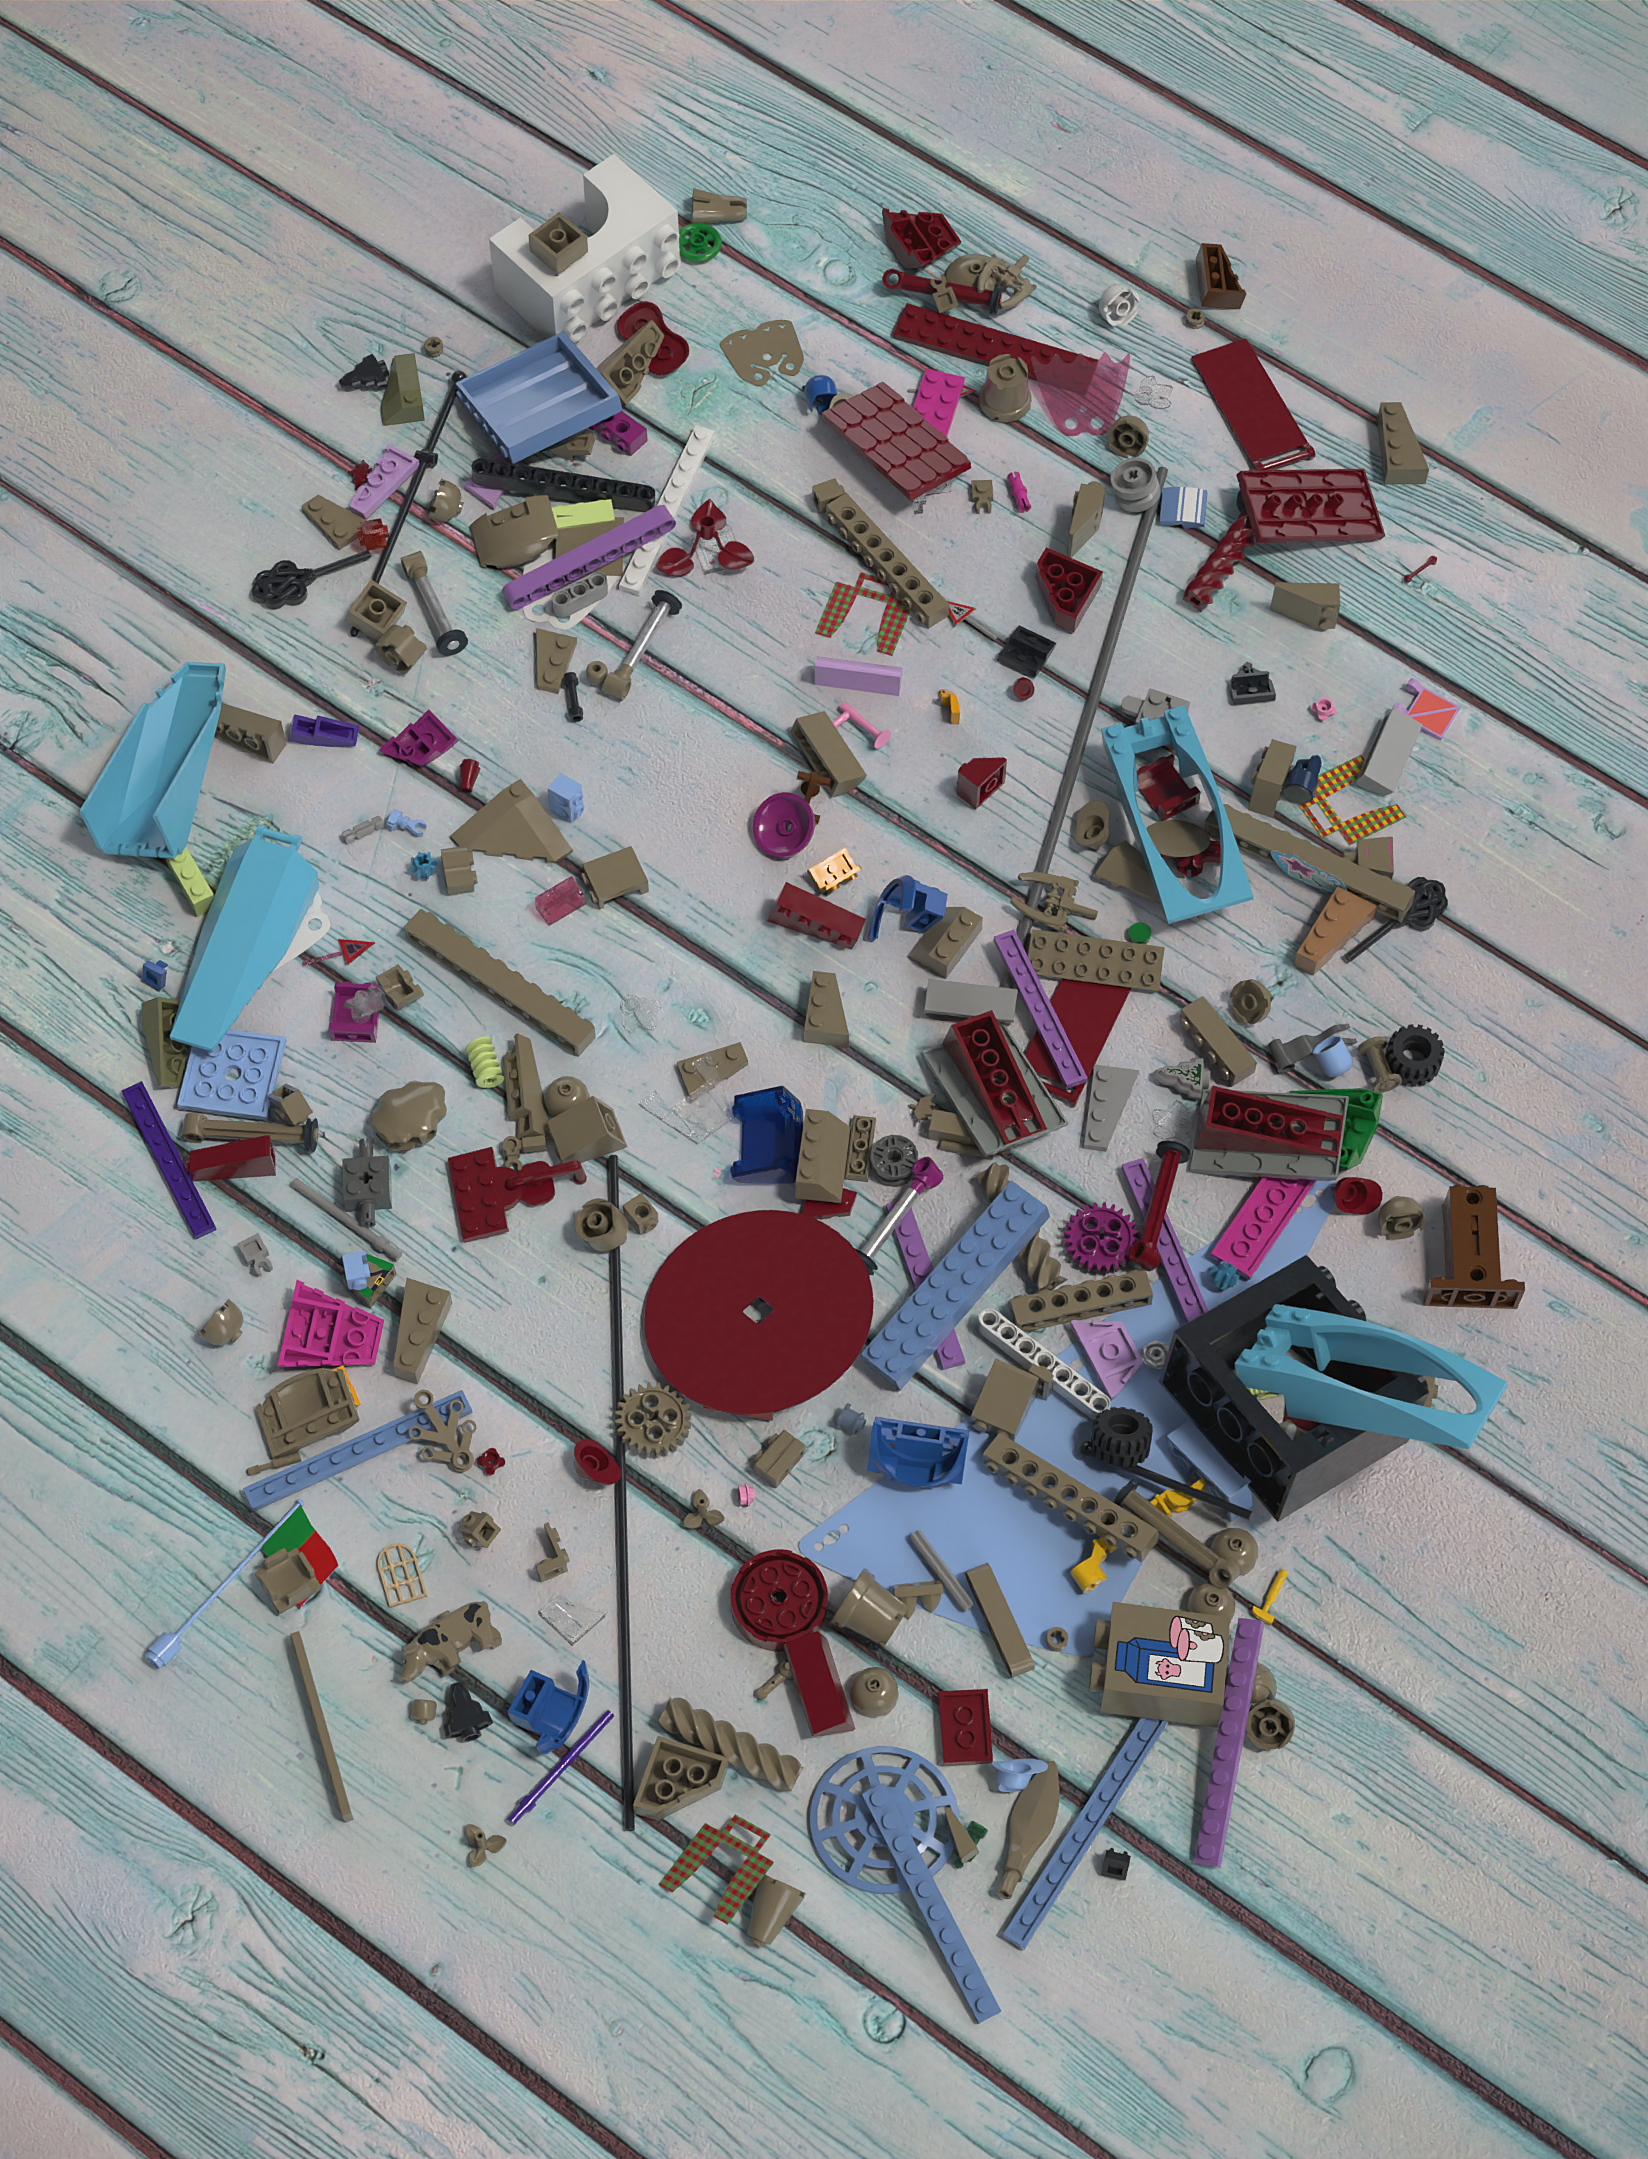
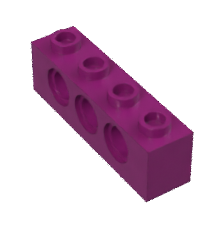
[588,411,648,456]

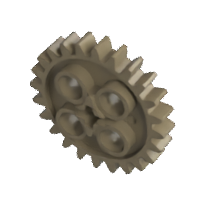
[615,1382,692,1458]

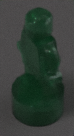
[953,1821,988,1869]

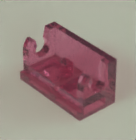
[535,876,586,926]

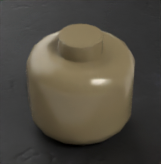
[586,661,608,685]
[411,1699,437,1724]

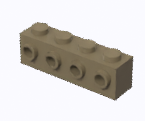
[1179,996,1257,1086]

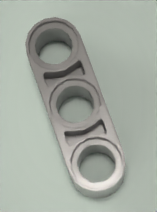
[552,572,608,618]

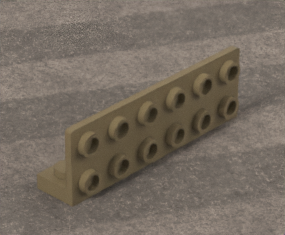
[1028,929,1165,991]

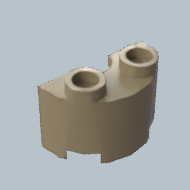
[376,964,424,1010]

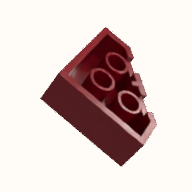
[1035,547,1103,633]

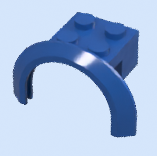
[868,875,948,943]
[508,1660,589,1755]

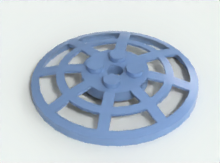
[810,1746,959,1894]

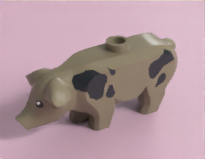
[398,1601,502,1683]

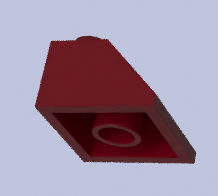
[957,757,1007,810]

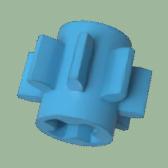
[410,852,437,880]
[1209,1261,1240,1290]

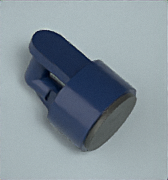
[1282,755,1322,804]

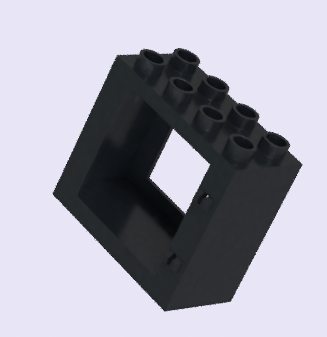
[1158,1254,1429,1522]

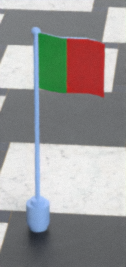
[145,1499,339,1669]

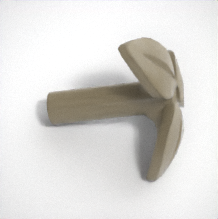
[683,1489,725,1529]
[466,1824,507,1867]

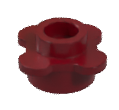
[477,1448,505,1476]

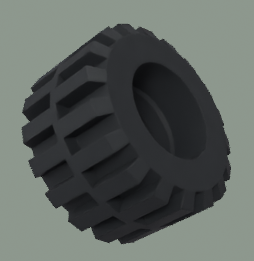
[1385,1024,1445,1087]
[1091,1407,1153,1468]

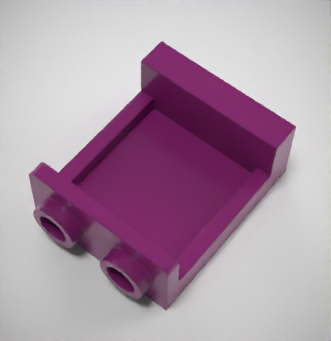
[329,981,381,1043]

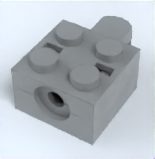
[1120,688,1190,749]

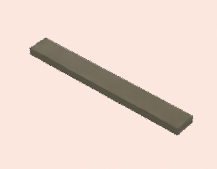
[290,1631,354,1823]

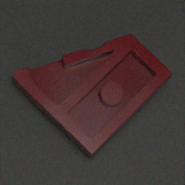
[801,1188,857,1220]

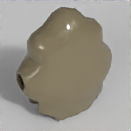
[371,1080,447,1152]

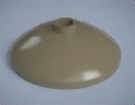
[945,254,1005,304]

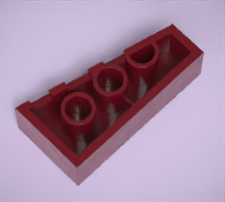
[767,882,866,950]

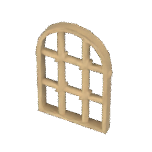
[378,1543,428,1608]

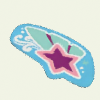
[1271,850,1347,894]

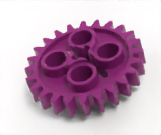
[1064,1202,1139,1274]

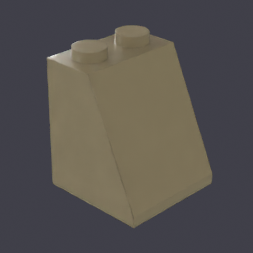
[547,1096,628,1163]
[970,1358,1039,1441]

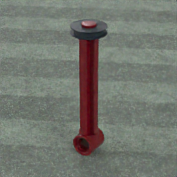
[882,269,1002,315]
[1128,1140,1191,1272]

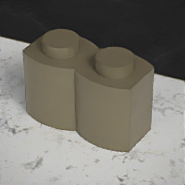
[441,845,478,895]

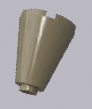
[747,1875,806,1948]

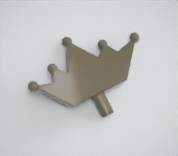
[910,1093,936,1123]

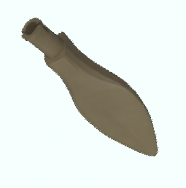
[997,1761,1059,1899]

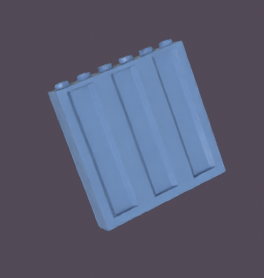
[455,331,623,464]

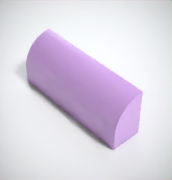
[815,656,903,696]

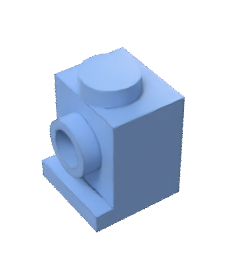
[342,1251,370,1290]

